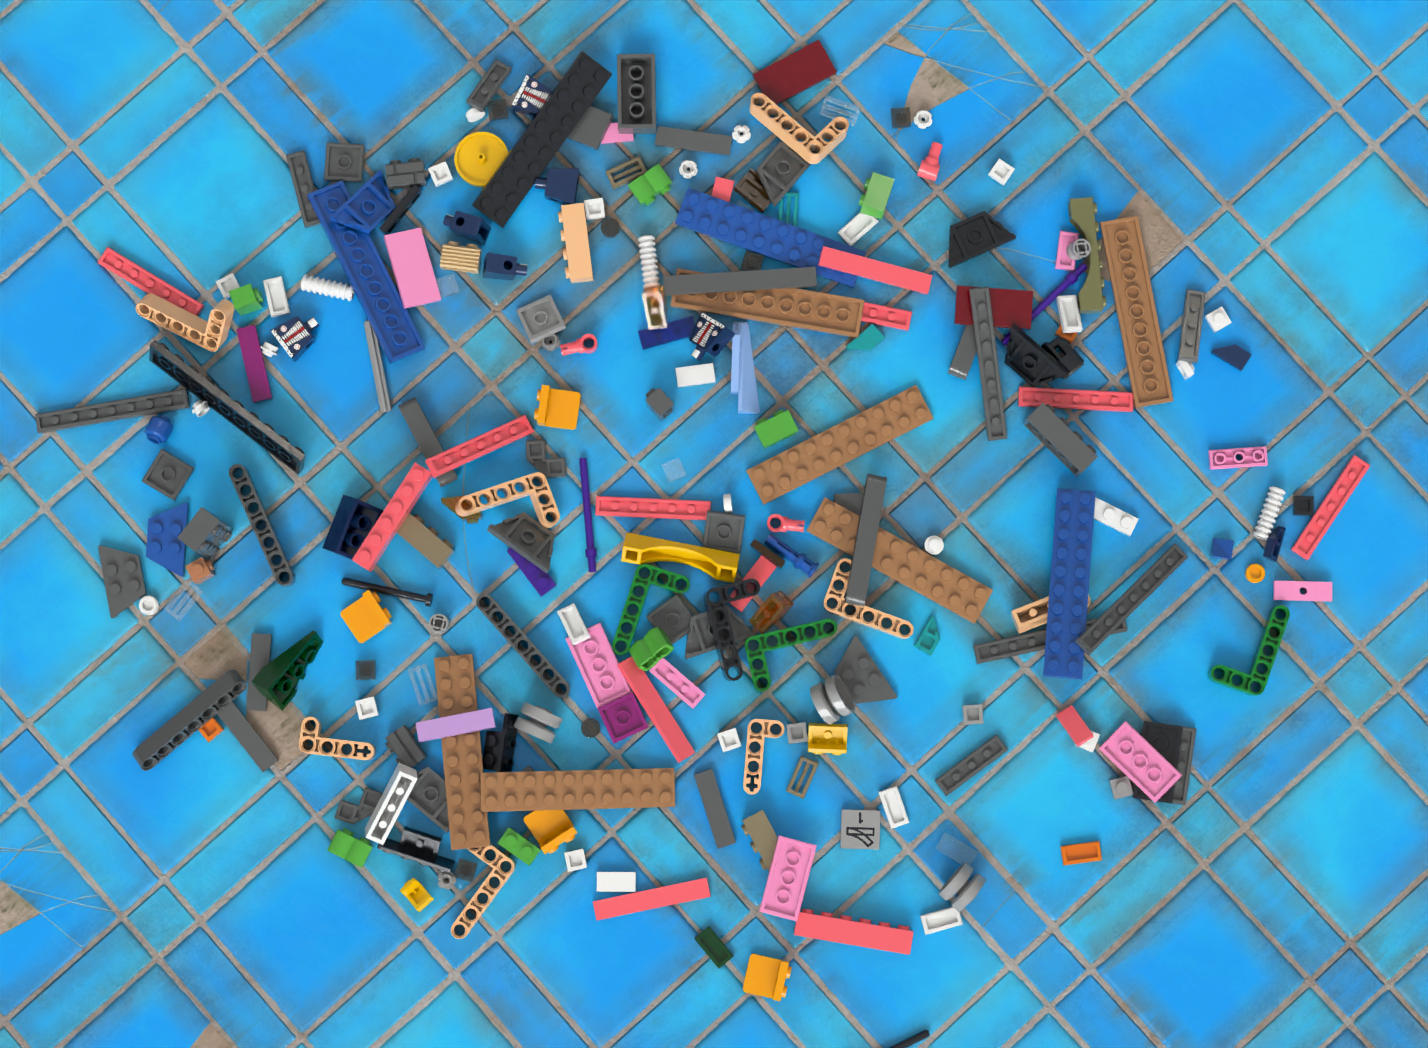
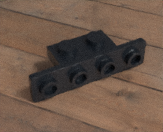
[483,713,519,772]
[377,826,455,873]

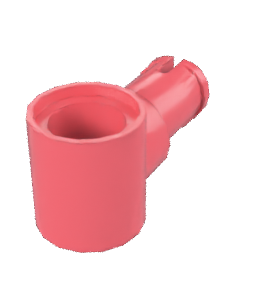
[917,142,943,181]
[560,334,598,356]
[767,514,805,533]

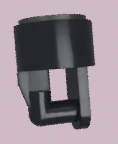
[1041,337,1085,379]

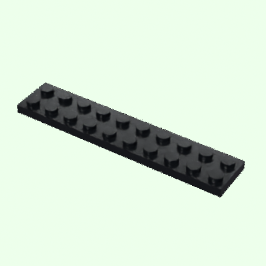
[472,51,612,228]
[149,340,305,475]

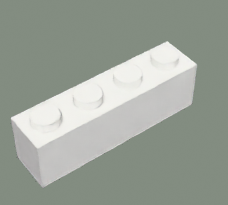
[365,763,418,845]

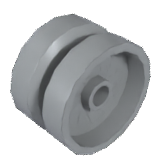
[810,674,855,725]
[513,702,563,744]
[938,862,987,912]

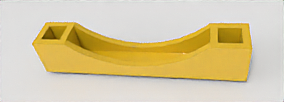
[621,532,740,583]

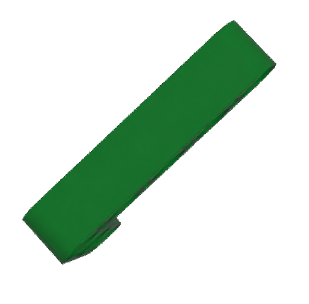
[612,564,690,656]
[1208,605,1290,696]
[745,619,837,692]

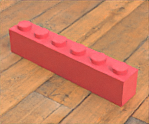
[352,462,433,572]
[794,908,914,955]

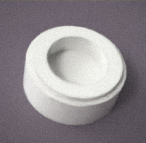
[466,108,485,122]
[723,493,733,513]
[139,596,159,615]

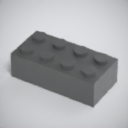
[617,54,656,134]
[1023,403,1098,477]
[177,507,233,559]

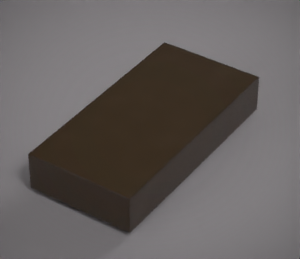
[750,539,785,569]

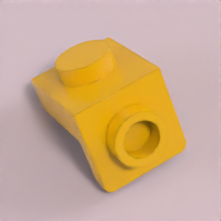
[400,878,434,912]

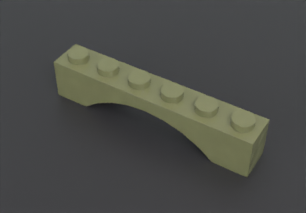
[1068,197,1106,314]

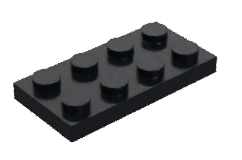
[1133,721,1183,804]

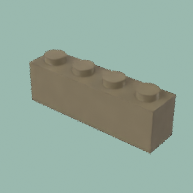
[397,513,455,569]
[741,810,778,871]

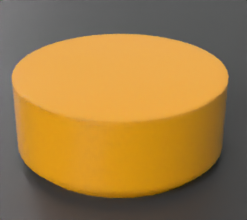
[1245,564,1265,583]

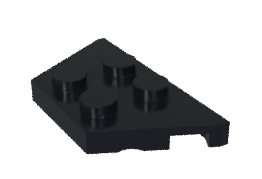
[948,211,1016,269]
[1004,324,1070,388]

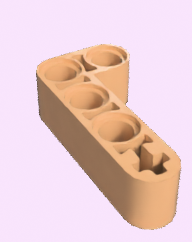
[299,717,376,760]
[743,719,785,795]

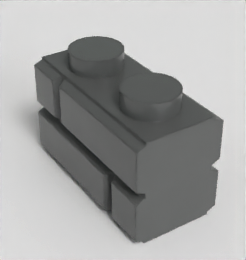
[385,158,427,190]
[645,388,674,421]
[385,725,427,768]

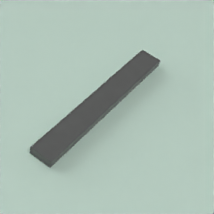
[663,267,817,296]
[969,286,1008,441]
[35,389,190,434]
[1075,544,1188,656]
[973,618,1128,664]

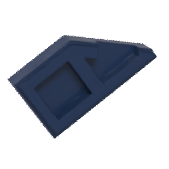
[1211,344,1252,371]
[1263,526,1286,562]

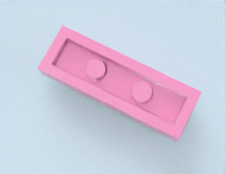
[649,658,706,709]

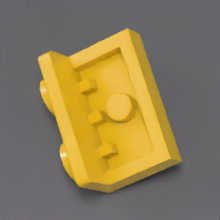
[808,723,848,755]

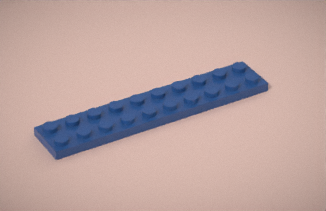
[307,181,425,364]
[675,188,866,288]
[1043,488,1096,680]

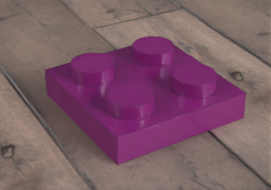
[597,692,649,744]

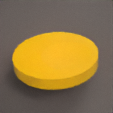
[454,132,509,187]

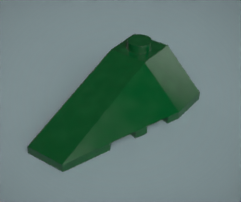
[251,630,323,711]

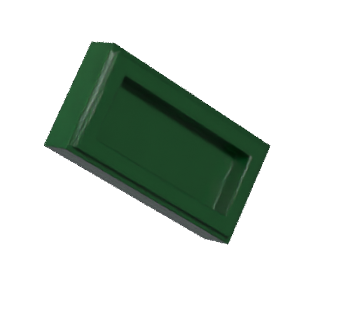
[694,926,734,968]

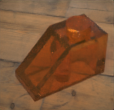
[642,285,668,330]
[441,496,483,524]
[749,591,794,634]

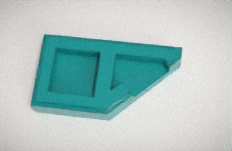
[846,323,885,351]
[914,615,940,656]

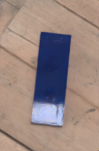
[638,316,695,350]

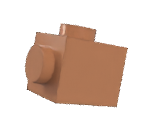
[185,557,215,585]

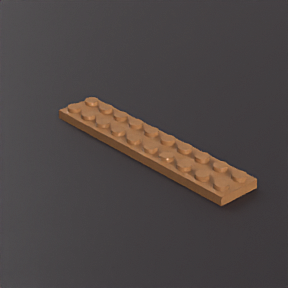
[1100,216,1173,408]
[670,268,864,338]
[746,385,934,505]
[806,497,993,624]
[434,654,491,850]
[480,768,675,812]

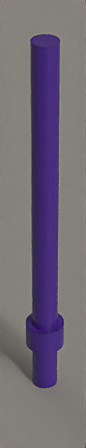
[1001,263,1088,346]
[579,458,597,573]

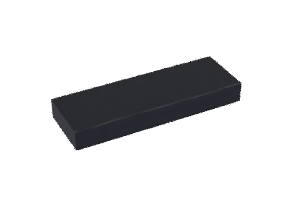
[379,185,422,235]

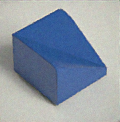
[1210,538,1234,560]

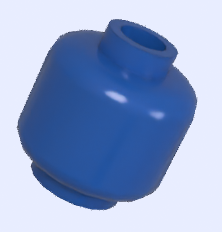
[145,415,173,445]

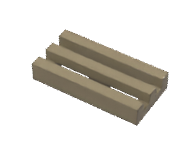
[605,156,647,190]
[786,756,819,799]

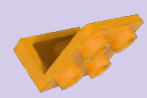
[534,385,581,430]
[340,590,392,643]
[523,810,577,854]
[743,954,792,1001]

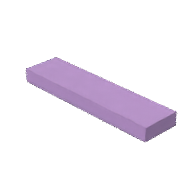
[416,708,496,742]

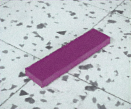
[236,325,273,403]

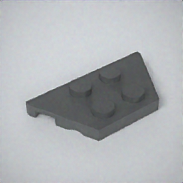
[756,141,817,207]
[487,512,555,573]
[98,545,147,619]
[684,605,756,660]
[834,636,897,704]
[407,767,449,833]

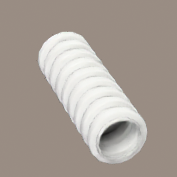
[638,235,660,289]
[301,274,355,301]
[1253,486,1286,540]

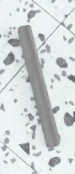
[364,320,392,413]

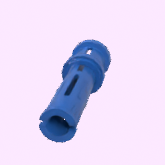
[764,534,819,578]

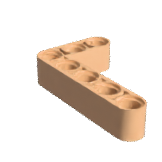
[749,93,849,164]
[136,293,234,352]
[455,472,560,529]
[823,558,914,639]
[451,844,516,939]

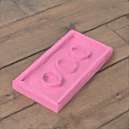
[384,228,441,309]
[565,623,632,708]
[1099,721,1182,803]
[759,835,817,921]

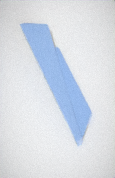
[731,322,760,414]

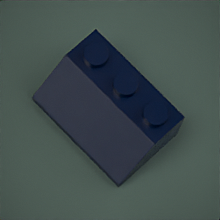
[322,495,384,560]

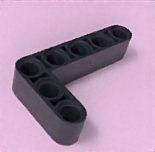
[703,579,760,681]

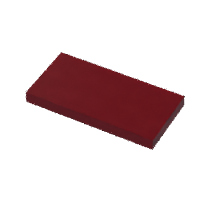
[753,40,837,105]
[954,285,1033,330]

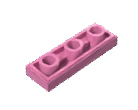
[1208,446,1268,470]
[1273,581,1332,602]

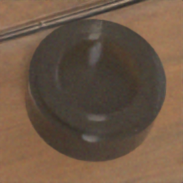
[601,218,620,238]
[581,718,600,738]

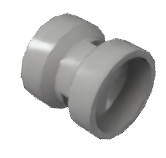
[1066,239,1091,260]
[429,614,450,634]

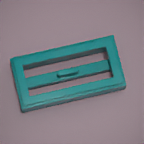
[778,192,799,227]

